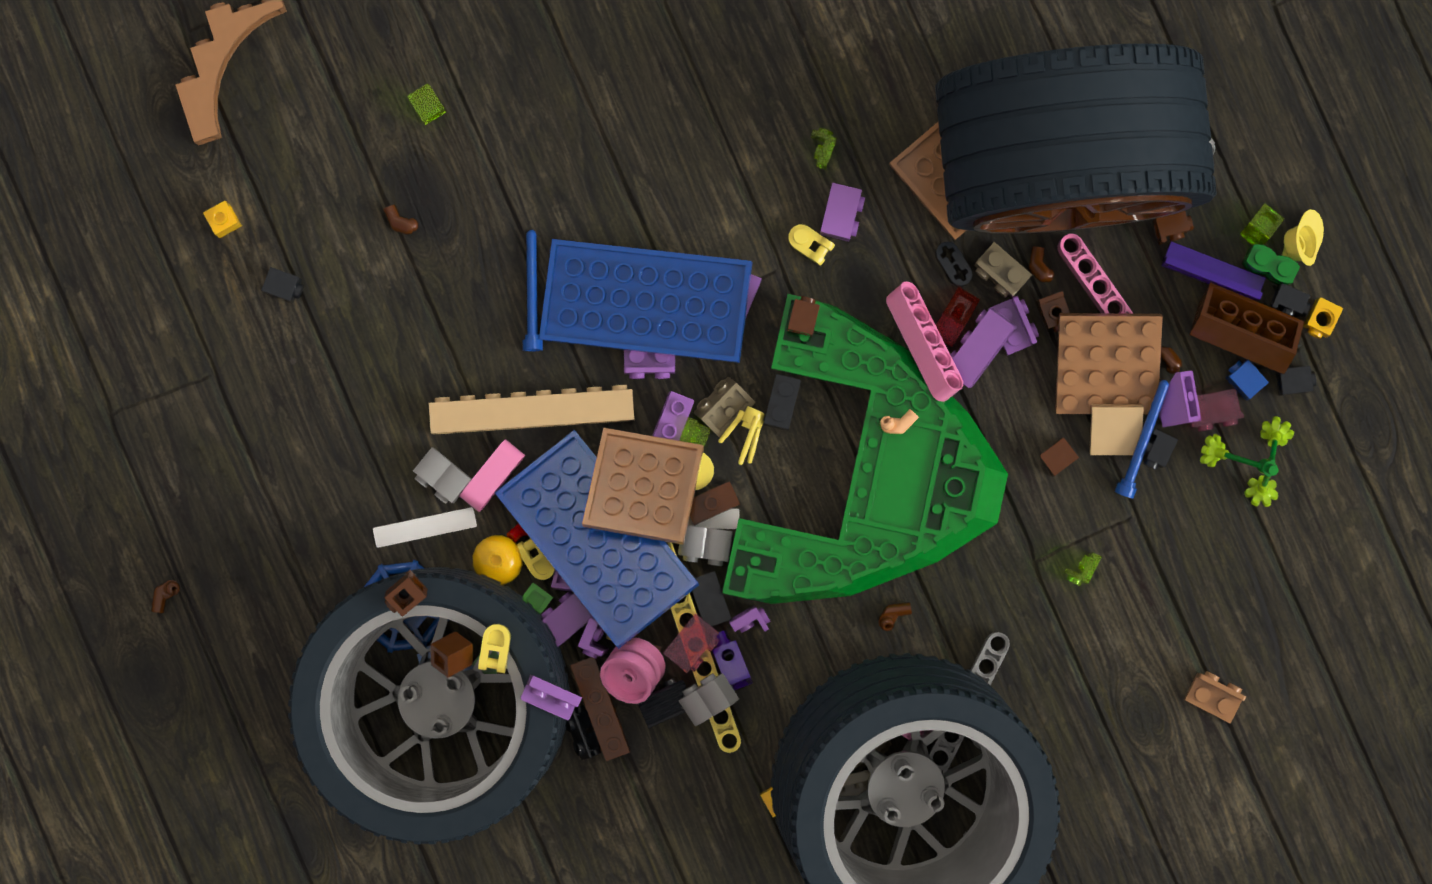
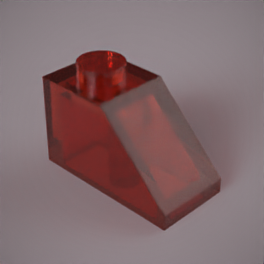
[936,287,980,347]

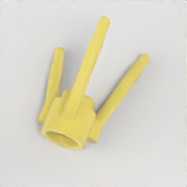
[718,406,766,465]

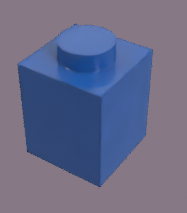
[1226,360,1269,401]

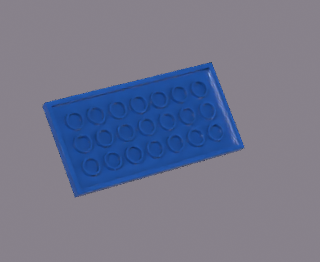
[539,239,753,363]
[495,430,699,649]

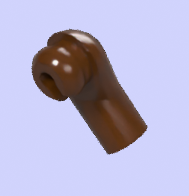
[383,205,418,235]
[1029,246,1054,282]
[151,580,180,613]

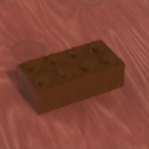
[1190,282,1304,374]

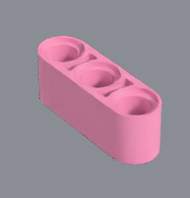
[459,439,525,512]

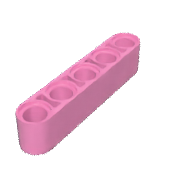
[1058,234,1133,314]
[886,282,963,402]

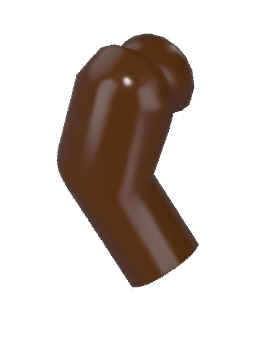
[1160,346,1182,374]
[878,602,912,631]

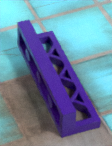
[1161,241,1266,301]

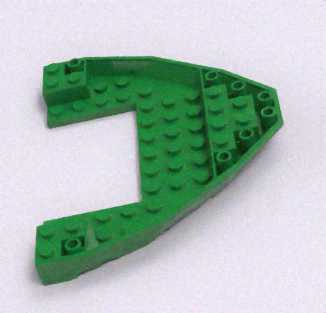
[722,294,1008,604]

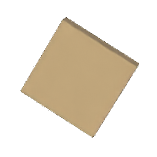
[1089,404,1144,455]

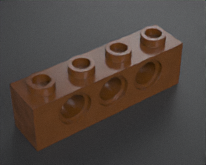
[570,657,631,761]

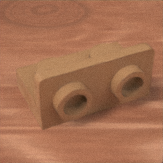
[1184,671,1246,724]

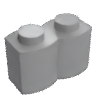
[413,447,472,504]
[678,525,733,566]
[679,673,739,726]

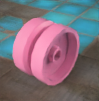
[600,638,666,704]

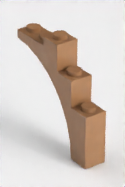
[176,0,287,146]

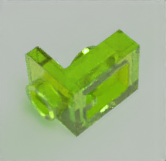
[811,128,837,170]
[1240,203,1284,245]
[679,417,711,446]
[1063,552,1102,586]

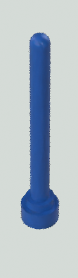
[522,230,543,352]
[1114,380,1169,499]

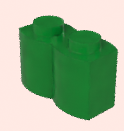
[1241,244,1300,285]

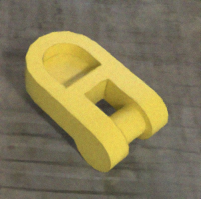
[788,225,835,266]
[517,538,555,580]
[478,624,511,674]

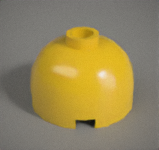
[473,535,523,585]

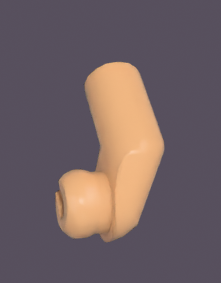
[880,409,919,434]

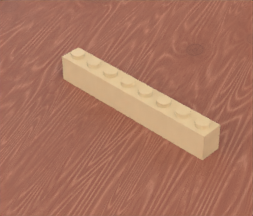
[429,385,635,435]

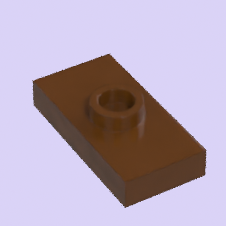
[690,481,740,526]

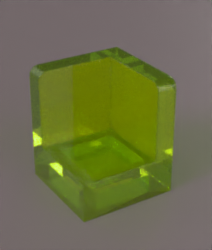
[407,84,446,125]

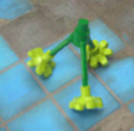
[1200,416,1294,507]

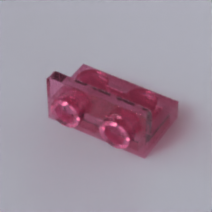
[1190,389,1244,432]
[663,613,720,673]

